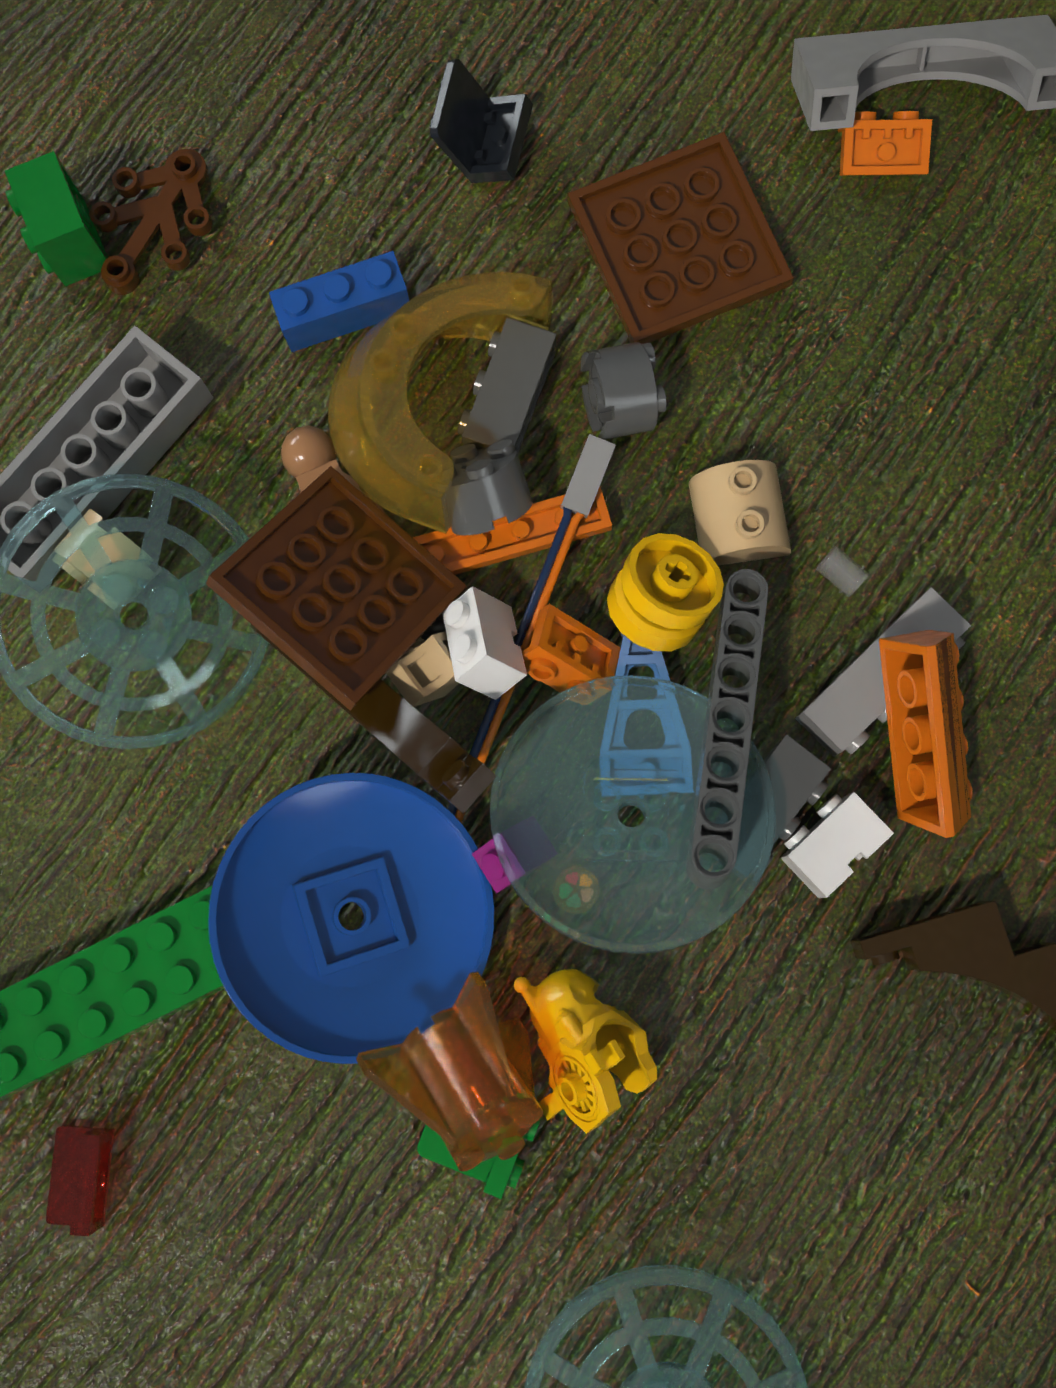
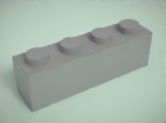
[795,587,971,757]

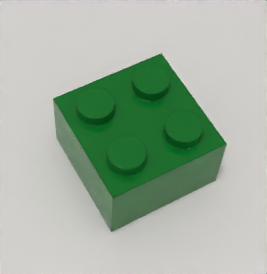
[5,151,108,287]

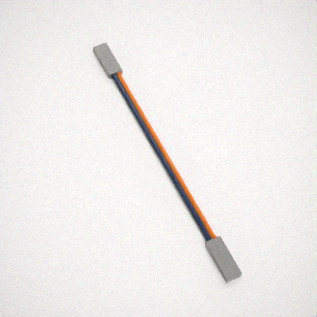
[448,434,616,823]

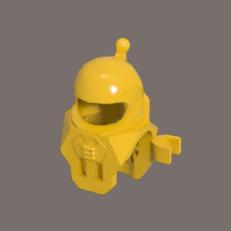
[514,969,657,1134]

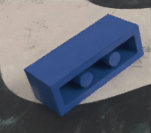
[269,251,412,352]

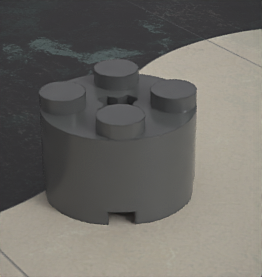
[581,342,667,440]
[429,439,533,536]

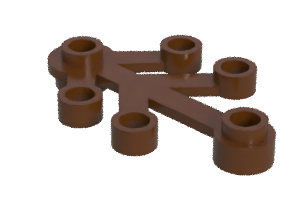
[89,149,213,295]

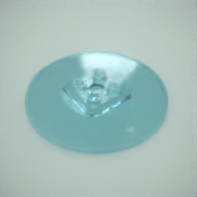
[490,675,776,954]

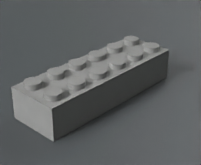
[0,326,214,593]

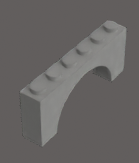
[791,15,1056,131]

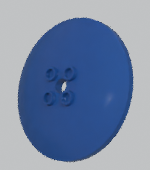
[208,773,494,1064]

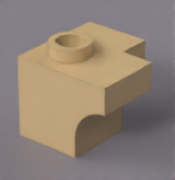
[386,631,459,707]

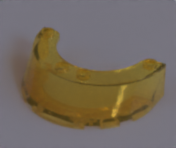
[328,272,552,534]

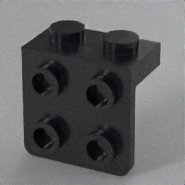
[430,59,533,183]

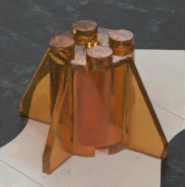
[356,971,543,1172]

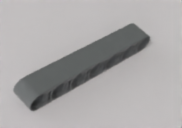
[686,569,768,889]

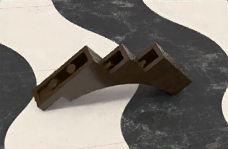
[250,624,497,814]
[850,901,1056,1033]

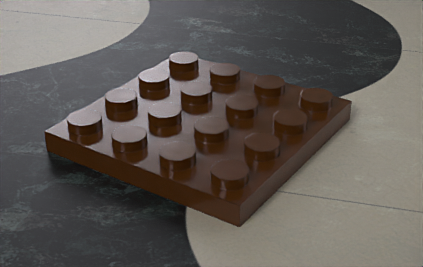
[567,132,794,344]
[206,466,467,711]

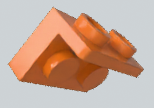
[838,111,932,176]
[522,603,621,706]

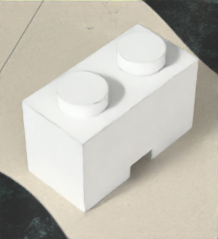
[443,586,527,700]
[780,792,894,898]

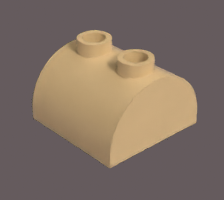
[689,460,791,565]

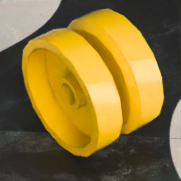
[607,533,724,652]

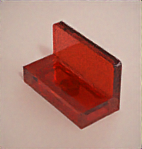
[46,1125,115,1236]

